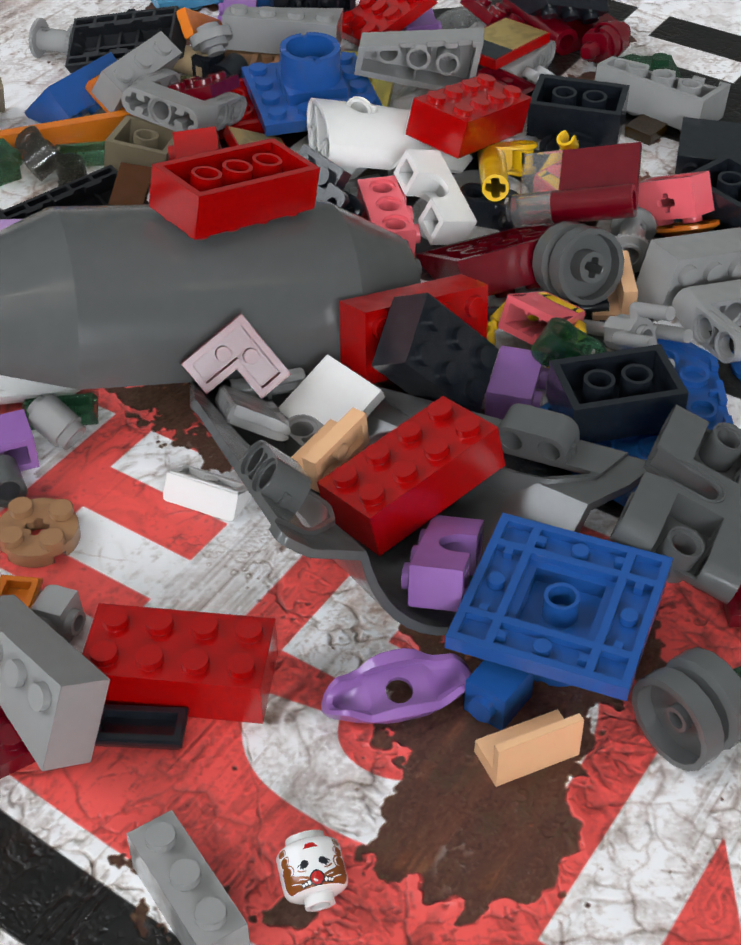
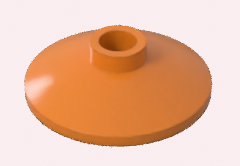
[655,219,720,237]

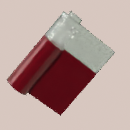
[506,142,642,228]

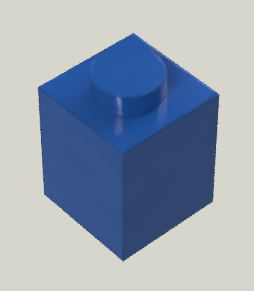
[464,660,534,730]

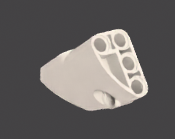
[306,96,473,179]

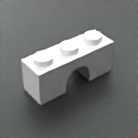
[394,149,477,245]

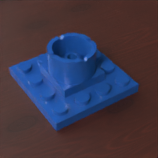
[241,32,383,136]
[445,513,673,701]

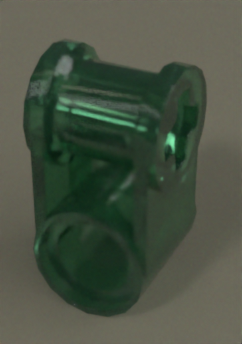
[531,317,607,367]

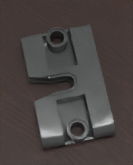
[609,404,741,604]

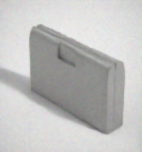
[215,384,291,441]

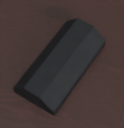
[65,6,187,73]
[0,165,149,219]

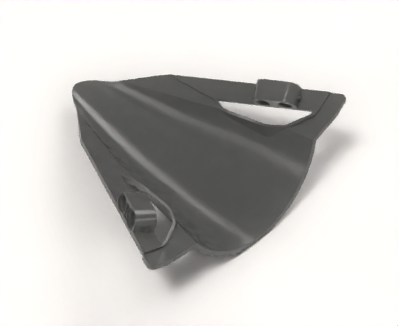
[189,380,648,636]

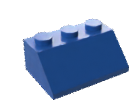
[24,52,117,123]

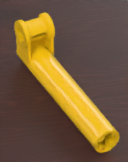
[477,140,538,202]

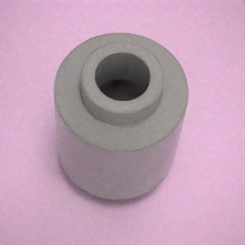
[27,394,86,450]

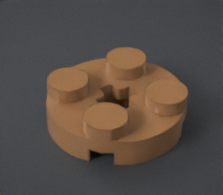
[0,497,81,568]

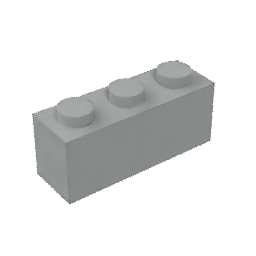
[91,31,182,112]
[126,810,250,945]

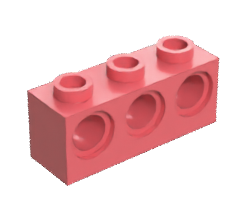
[357,175,421,258]

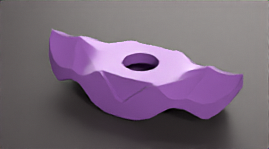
[321,648,472,724]

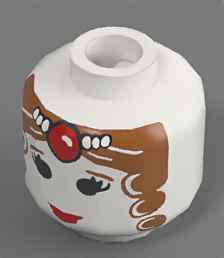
[276,830,348,912]

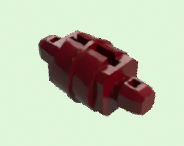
[580,20,631,63]

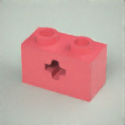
[638,171,715,226]

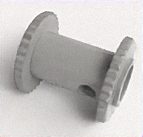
[29,18,73,58]
[610,207,657,273]

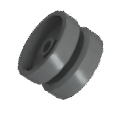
[532,221,624,305]
[632,647,741,772]

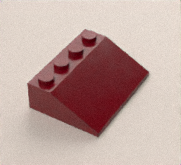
[416,223,553,298]

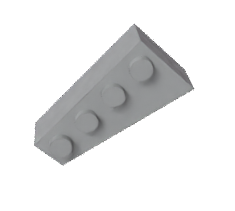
[354,28,484,91]
[594,56,731,132]
[0,595,110,771]

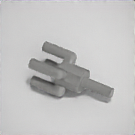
[583,302,693,368]

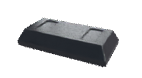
[95,704,189,750]

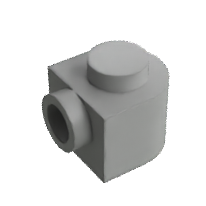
[30,585,86,643]

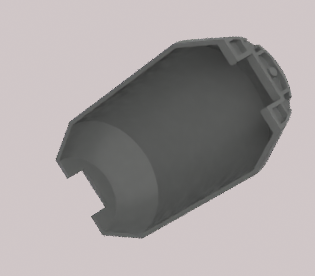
[0,200,422,390]

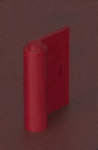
[502,0,617,55]

